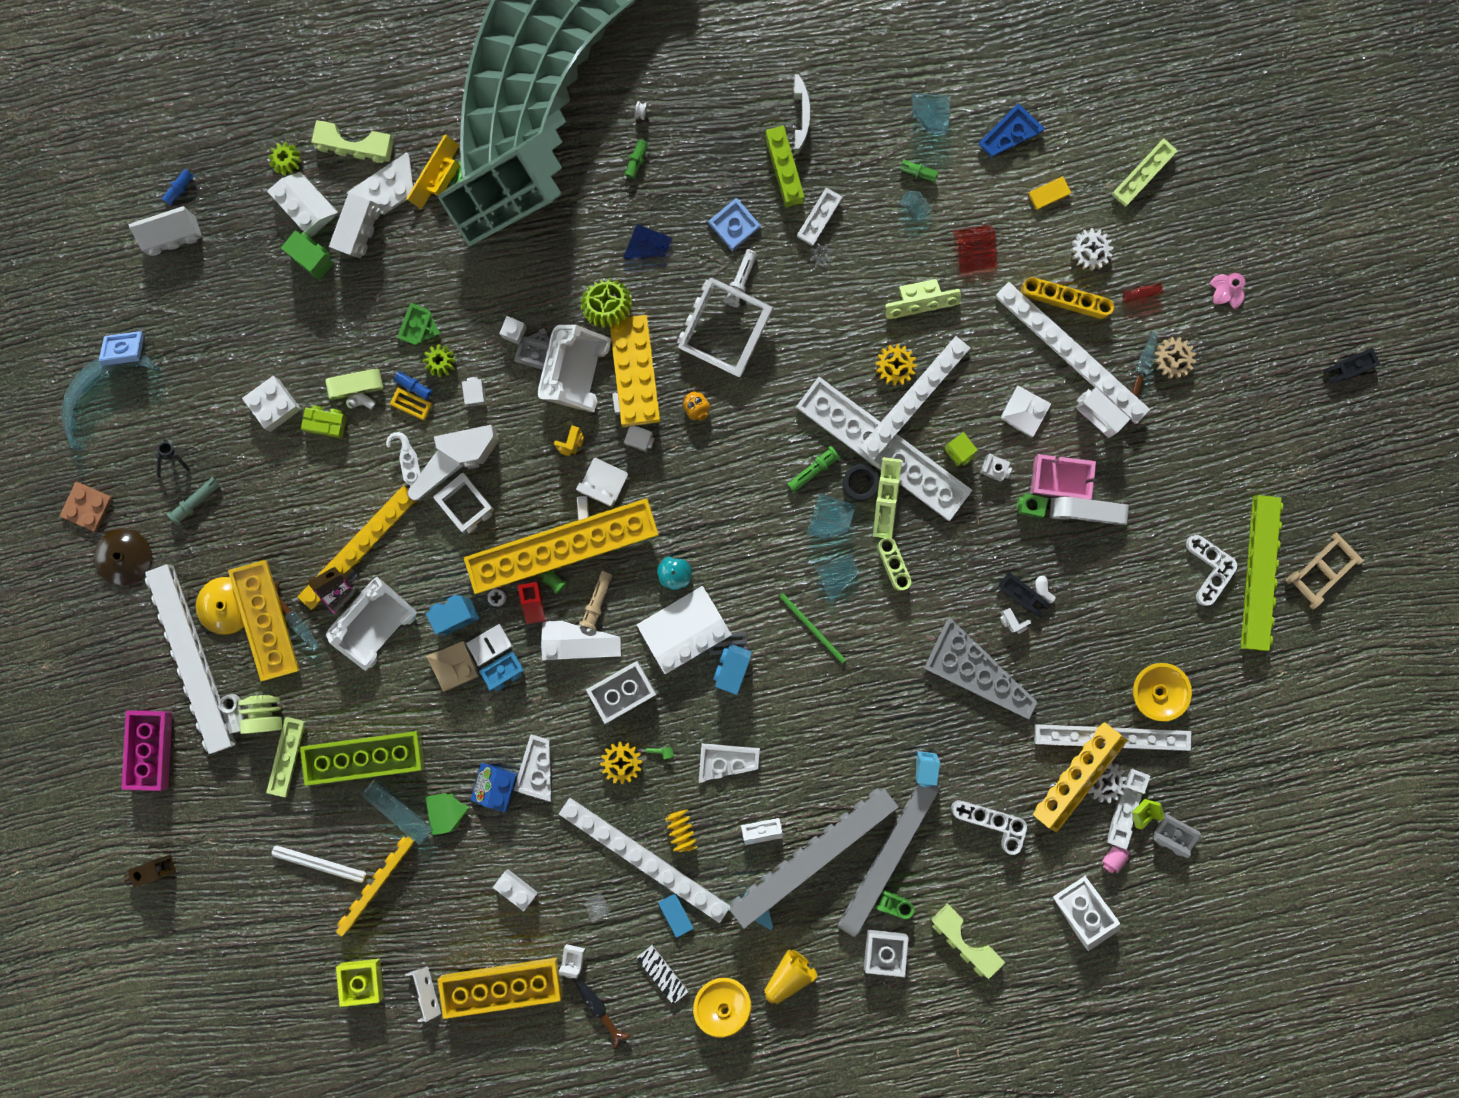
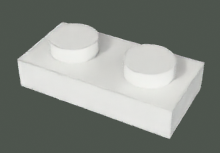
[741,818,783,845]

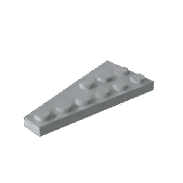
[924,617,1037,719]

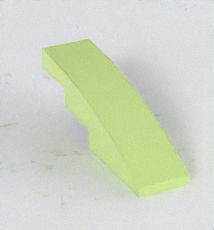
[873,457,902,538]

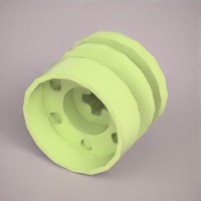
[238,695,282,734]

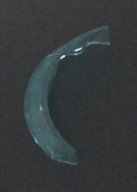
[61,354,161,451]

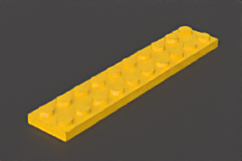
[463,498,659,594]

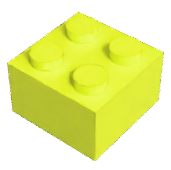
[336,959,384,1007]

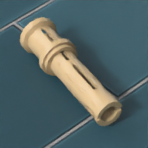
[579,571,613,630]

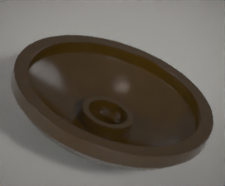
[94,528,152,586]

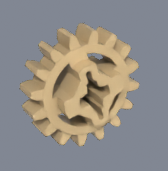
[1153,337,1196,379]

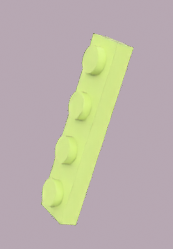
[1111,138,1177,207]
[266,717,306,797]

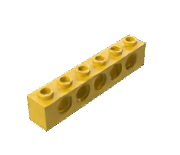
[1033,722,1128,832]

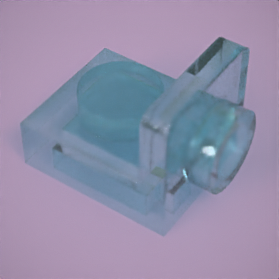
[899,191,932,222]

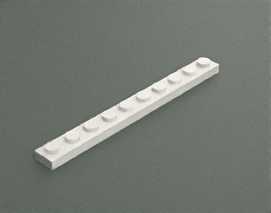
[995,282,1150,424]
[559,798,730,923]

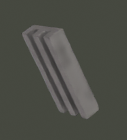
[709,632,748,655]

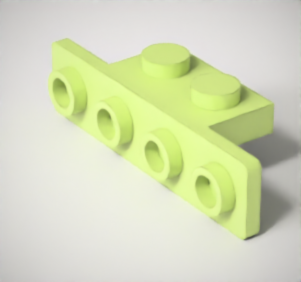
[885,279,961,319]

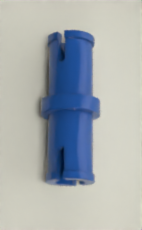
[161,168,195,206]
[394,371,432,401]

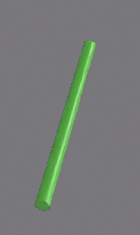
[779,593,846,663]

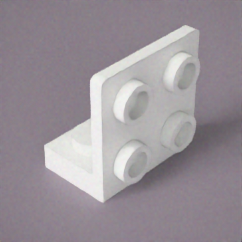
[576,458,628,508]

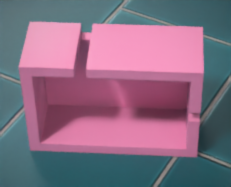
[1030,454,1096,500]

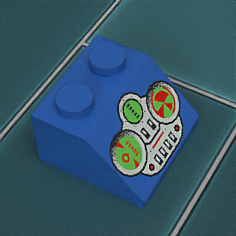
[470,763,519,812]

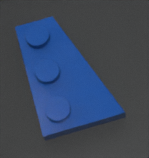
[978,103,1045,158]

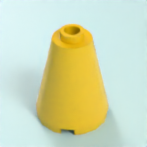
[764,949,817,1004]

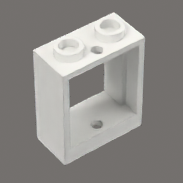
[1075,388,1130,438]
[433,473,494,534]

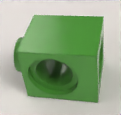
[1017,493,1048,519]

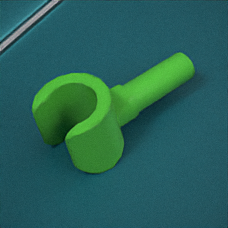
[646,747,674,759]

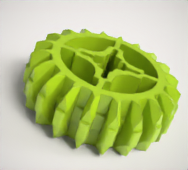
[581,278,632,328]

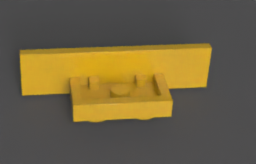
[406,135,460,210]

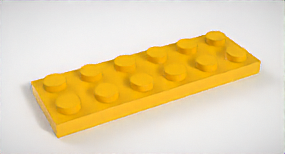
[610,315,660,427]
[228,559,299,681]

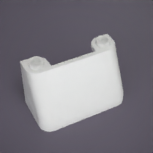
[538,325,612,412]
[326,577,417,671]

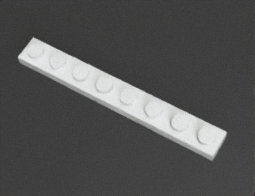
[858,336,970,461]
[1035,724,1191,751]

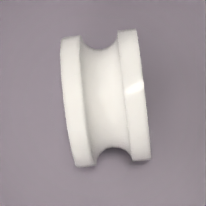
[634,101,648,120]
[488,589,506,607]

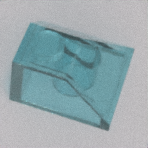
[911,93,950,135]
[807,493,856,539]

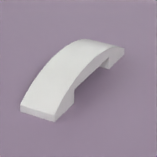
[794,74,810,154]
[1107,769,1150,850]

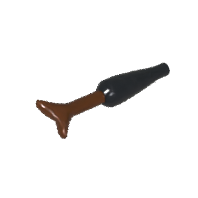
[572,976,631,1050]

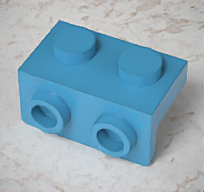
[479,651,525,692]

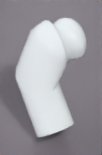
[346,393,376,410]
[1035,576,1055,604]

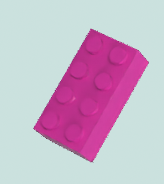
[122,710,173,791]

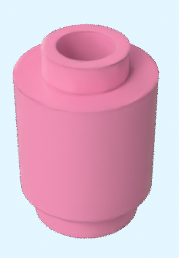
[1102,846,1130,874]

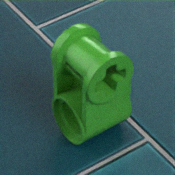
[875,890,914,919]

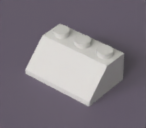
[267,172,339,238]
[128,206,202,256]

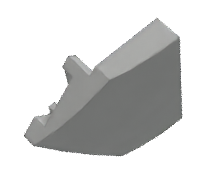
[514,328,550,370]

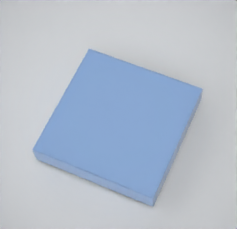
[708,198,761,251]
[99,331,144,366]

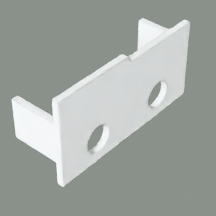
[405,967,441,1022]

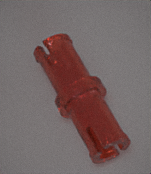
[1122,282,1163,303]

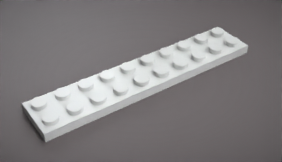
[796,377,972,521]

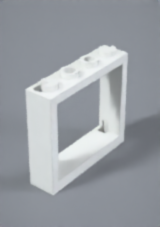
[677,278,774,377]

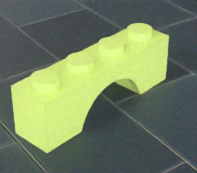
[312,120,394,163]
[931,903,1005,979]

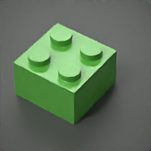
[281,230,334,280]

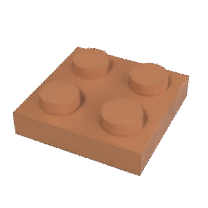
[60,481,113,532]

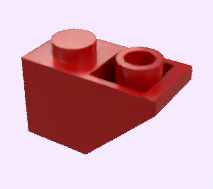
[518,582,546,624]

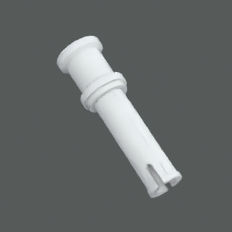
[723,249,758,307]

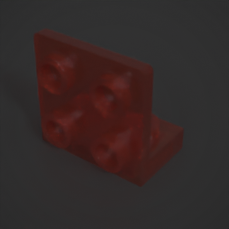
[953,224,997,273]

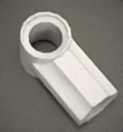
[219,694,244,734]

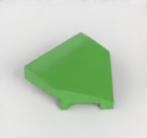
[397,302,440,345]
[425,793,470,835]

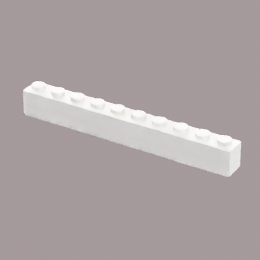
[145,564,236,754]

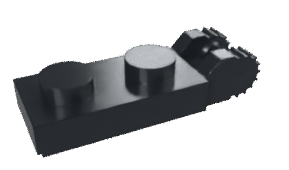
[1323,348,1380,385]
[997,572,1050,619]

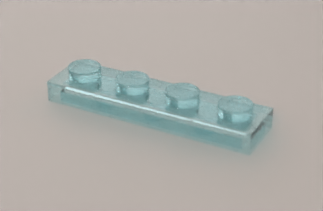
[361,779,433,845]

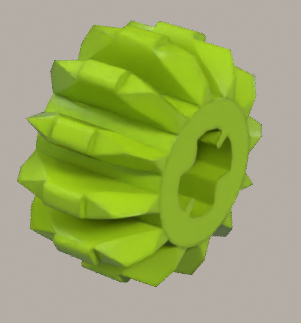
[268,142,302,176]
[423,344,456,377]

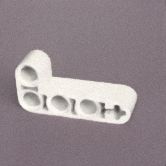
[1049,497,1129,525]
[951,800,1027,855]

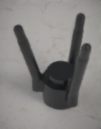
[155,440,190,477]

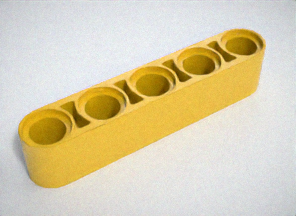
[1021,277,1114,319]

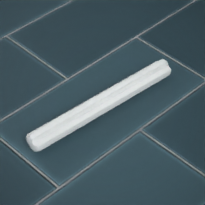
[272,846,366,883]

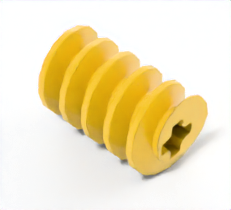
[665,809,698,852]

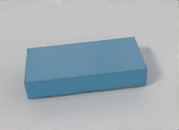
[658,893,694,938]

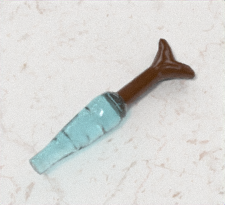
[1131,332,1158,398]
[274,581,320,651]

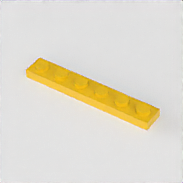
[336,835,417,936]

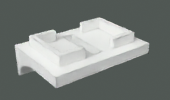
[466,624,513,667]

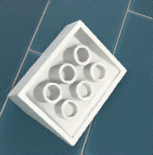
[637,586,732,674]

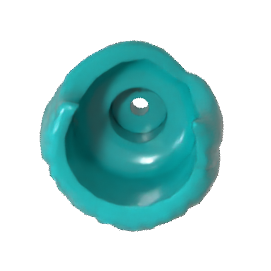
[657,556,693,590]

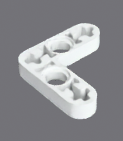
[1186,535,1237,606]

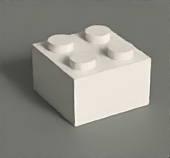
[242,376,301,432]
[864,930,908,977]

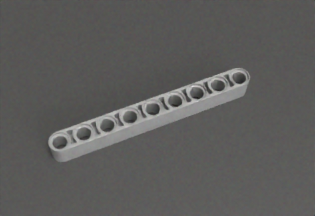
[837,783,940,937]

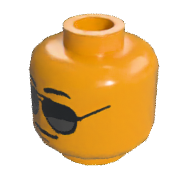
[682,392,711,421]

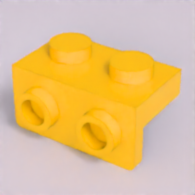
[554,426,584,456]

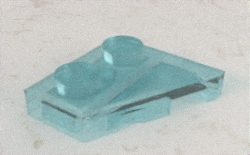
[816,554,859,603]

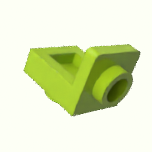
[1132,799,1165,829]

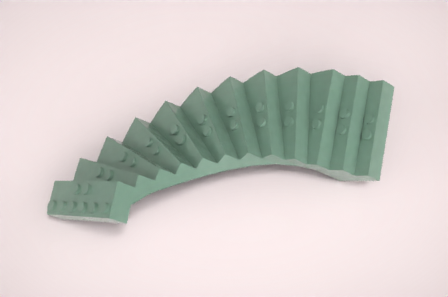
[438,0,637,246]

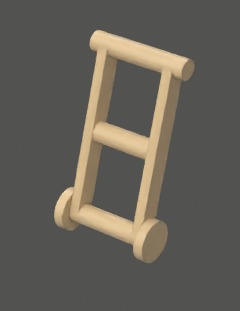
[1285,532,1364,609]

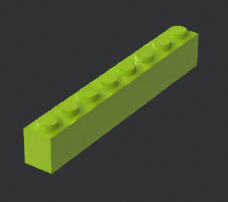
[1241,495,1283,651]

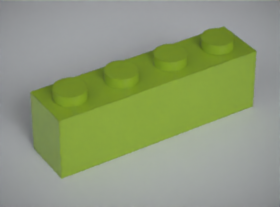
[765,125,804,208]

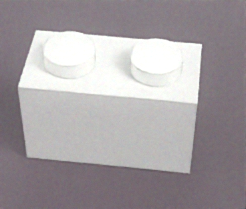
[493,869,538,912]

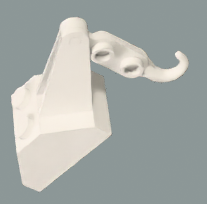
[386,425,498,501]

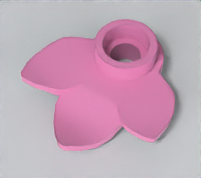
[1210,273,1245,309]

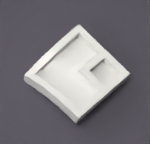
[1001,386,1051,438]

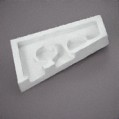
[513,734,551,802]
[699,744,760,783]

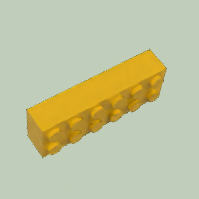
[438,957,563,1019]

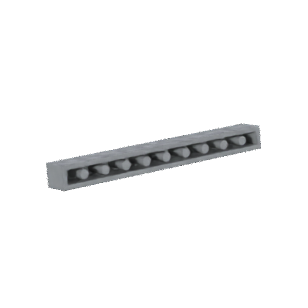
[728,788,898,928]

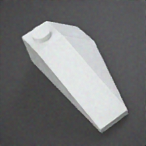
[541,621,621,660]

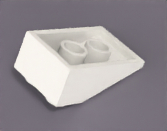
[1053,876,1120,951]

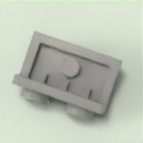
[1154,814,1201,859]

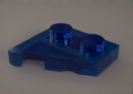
[623,224,672,260]

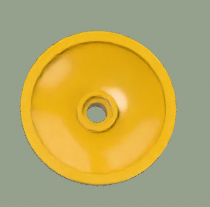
[196,577,244,635]
[1133,663,1192,721]
[693,978,751,1038]

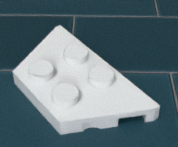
[347,152,414,215]

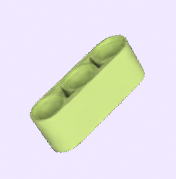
[325,369,383,400]
[877,537,911,591]

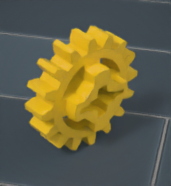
[875,344,917,386]
[600,742,643,784]

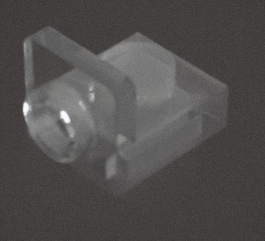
[585,893,611,923]

